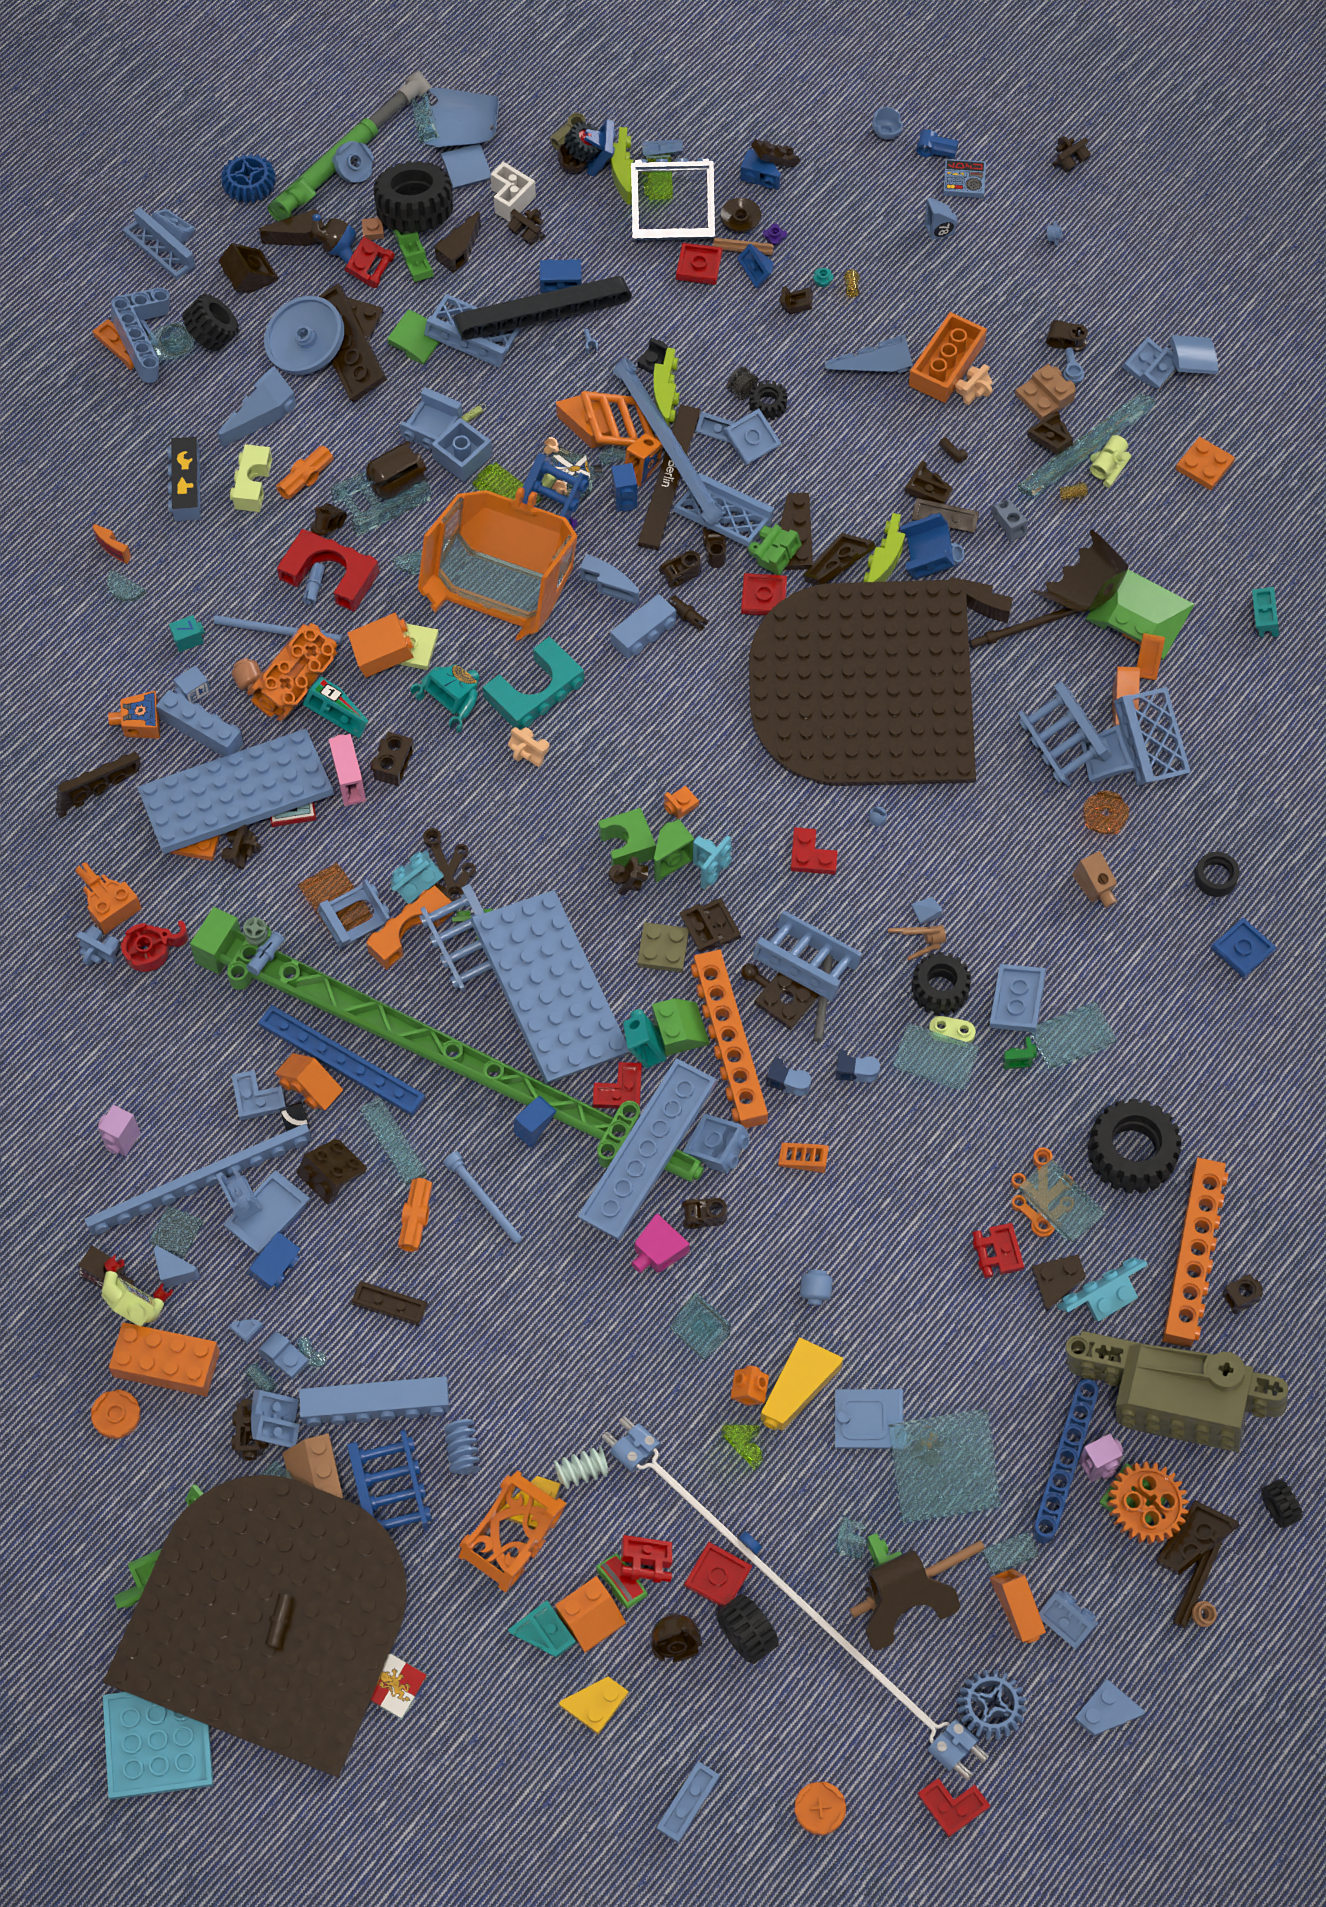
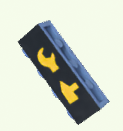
[168,437,201,521]

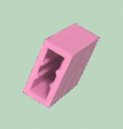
[329,734,366,806]

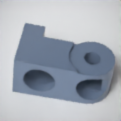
[991,499,1028,542]

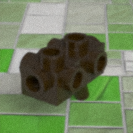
[231,1399,269,1461]

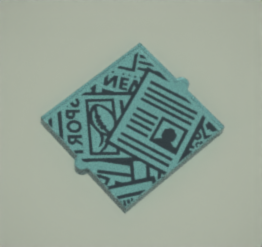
[149,1206,204,1258]

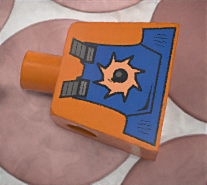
[625,434,663,487]
[108,691,160,739]

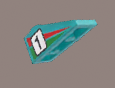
[303,676,369,739]

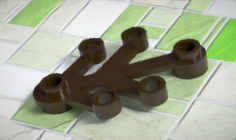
[423,828,476,902]

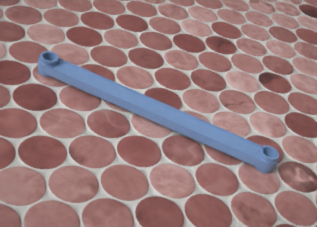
[613,358,726,526]

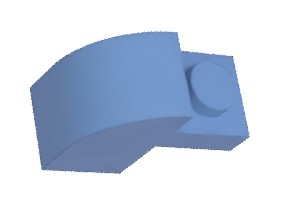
[258,1332,309,1380]

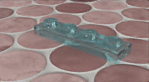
[360,1097,427,1186]

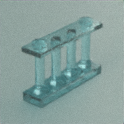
[330,470,432,537]

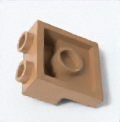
[1015,364,1076,421]

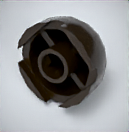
[651,1613,702,1662]

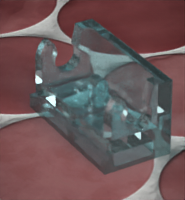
[411,93,439,143]
[835,1516,866,1560]

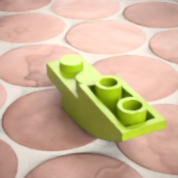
[610,127,633,205]
[653,348,680,428]
[864,513,905,582]

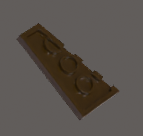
[780,493,813,570]
[56,752,140,819]

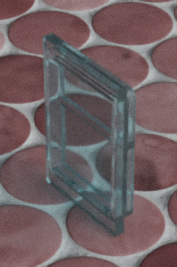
[1030,1001,1117,1069]
[893,1023,979,1090]
[1018,1159,1106,1242]

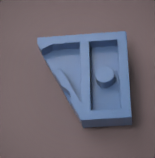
[642,139,683,156]
[1074,1679,1145,1737]

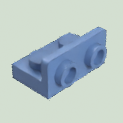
[1039,1590,1099,1649]

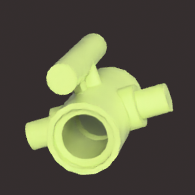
[1090,435,1131,488]

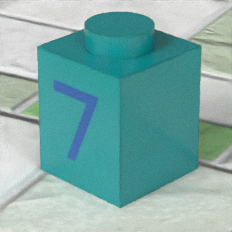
[169,615,205,652]

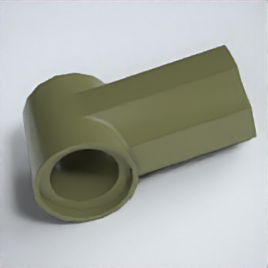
[549,113,586,151]

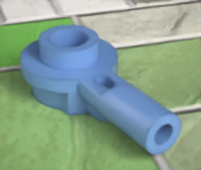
[1063,348,1084,384]

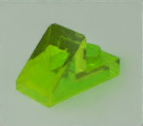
[721,1425,763,1470]

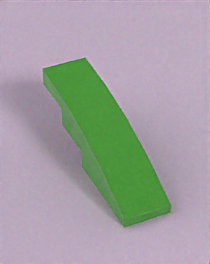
[391,229,433,282]

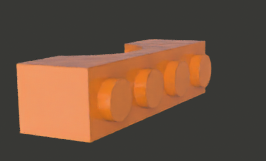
[366,885,454,970]

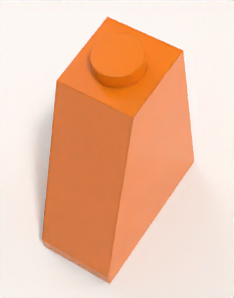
[556,391,611,448]
[1112,667,1140,727]
[989,1568,1046,1643]

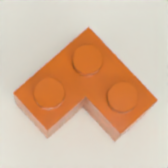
[275,1053,343,1110]

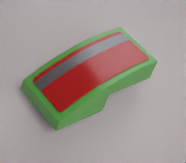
[596,1553,648,1609]

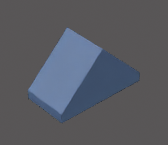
[154,1245,200,1288]

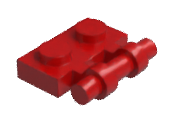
[972,1223,1024,1278]
[621,1535,672,1583]

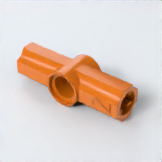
[276,446,334,500]
[398,1178,433,1252]

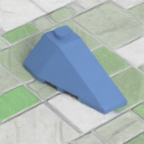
[218,367,296,447]

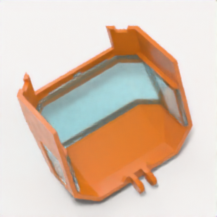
[418,487,577,642]

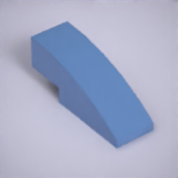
[580,554,639,605]

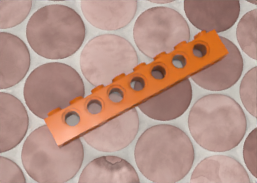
[690,949,768,1128]
[1162,1157,1228,1348]

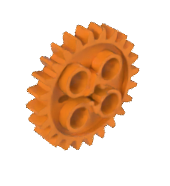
[1107,1461,1189,1544]

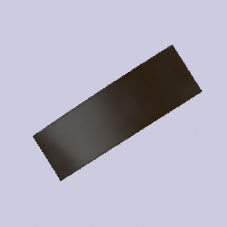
[950,577,1013,623]

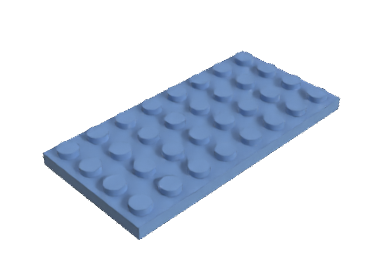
[137,728,334,854]
[471,890,630,1084]

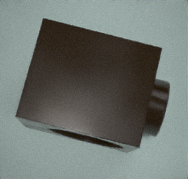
[1222,1274,1263,1315]

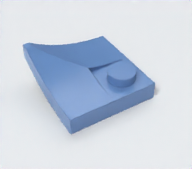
[1081,724,1138,783]

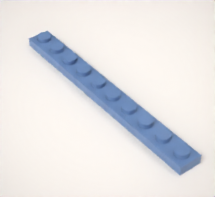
[85,1123,312,1235]

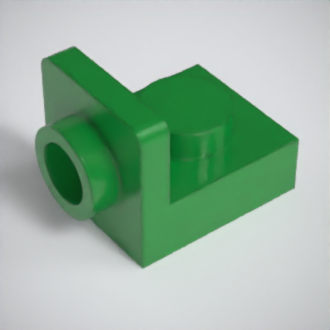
[1002,1037,1037,1069]

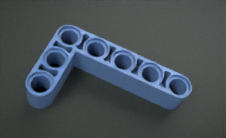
[111,288,170,383]

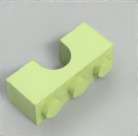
[230,444,272,512]

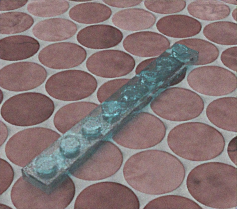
[1018,394,1156,497]

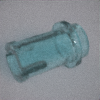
[246,1363,276,1392]

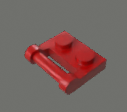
[344,236,395,288]

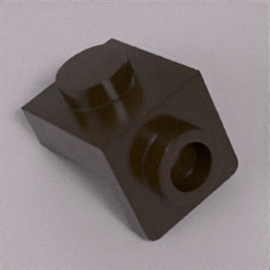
[779,286,813,314]

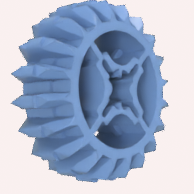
[957,1670,1027,1741]

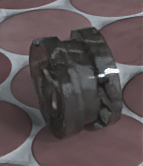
[726,366,759,400]

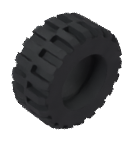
[373,161,453,233]
[1087,1099,1182,1194]

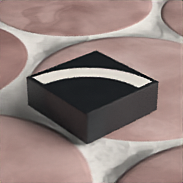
[279,1101,309,1132]

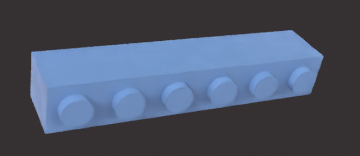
[299,1376,450,1427]

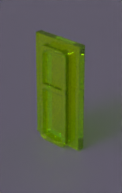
[472,462,542,505]

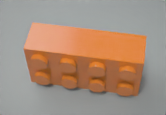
[909,312,987,403]
[109,1322,220,1397]

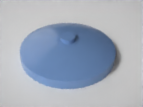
[264,296,344,375]

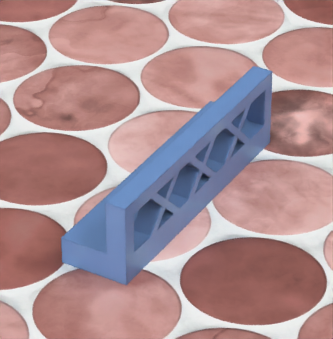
[123,207,195,280]

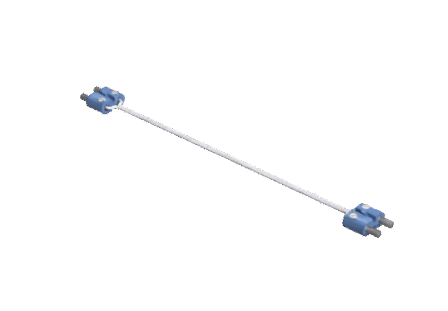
[602,1416,989,1780]

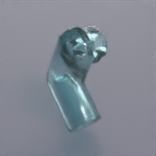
[599,447,626,465]
[298,1337,326,1368]

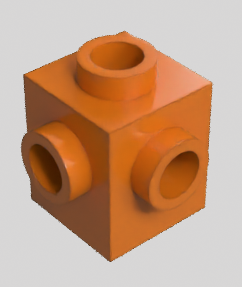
[730,1366,769,1406]

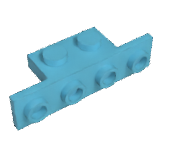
[1057,1257,1148,1322]

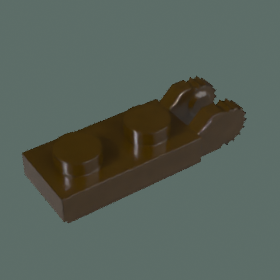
[751,139,800,167]

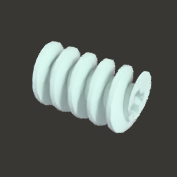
[553,1445,608,1489]

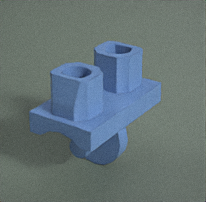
[76,926,120,966]

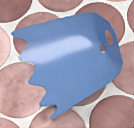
[425,88,499,148]

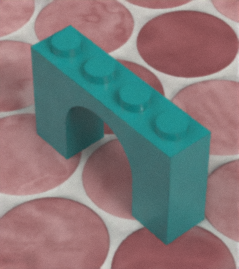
[483,636,585,730]

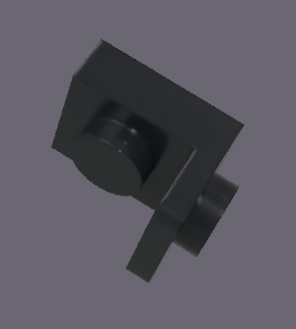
[637,337,668,375]

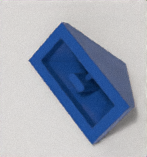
[737,244,774,288]

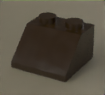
[218,243,279,293]

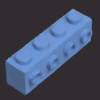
[156,690,244,757]

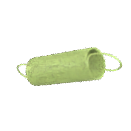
[461,404,486,422]

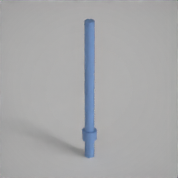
[214,615,342,644]

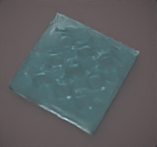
[888,1409,1001,1523]

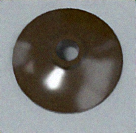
[720,198,761,232]

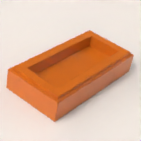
[1136,633,1165,680]

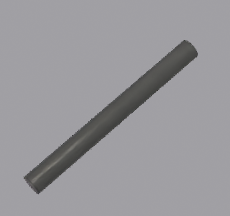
[814,955,833,1042]

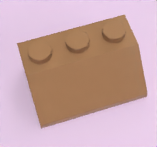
[283,1433,344,1499]

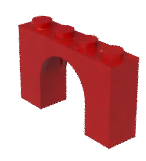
[277,529,380,612]

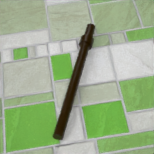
[969,608,1080,648]

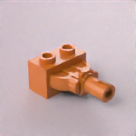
[75,863,142,935]

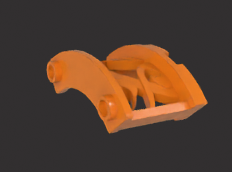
[458,1470,567,1593]

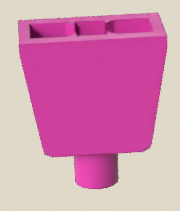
[631,1213,690,1273]

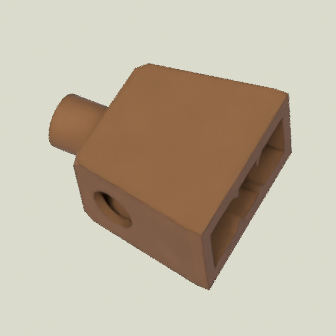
[1072,851,1117,908]

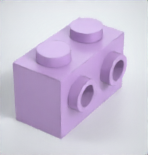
[98,1105,141,1156]
[1079,1434,1123,1483]

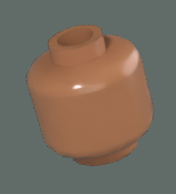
[231,658,262,690]

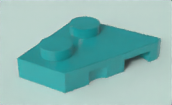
[508,1601,577,1658]

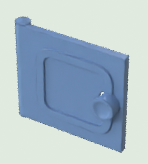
[835,1389,904,1451]

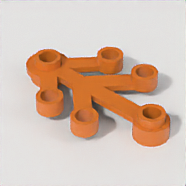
[1011,1147,1074,1237]

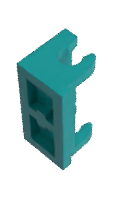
[1252,587,1279,637]

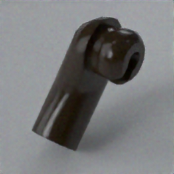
[939,437,968,463]

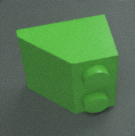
[654,819,694,882]
[652,998,710,1056]

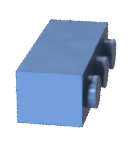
[610,594,677,659]

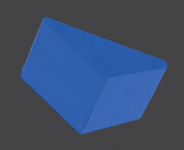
[514,1096,557,1148]

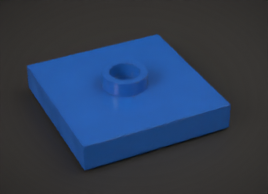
[1211,917,1277,979]

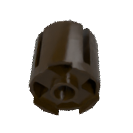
[366,441,427,500]

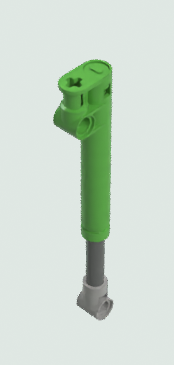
[267,70,431,221]

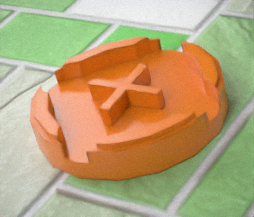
[794,1782,846,1835]

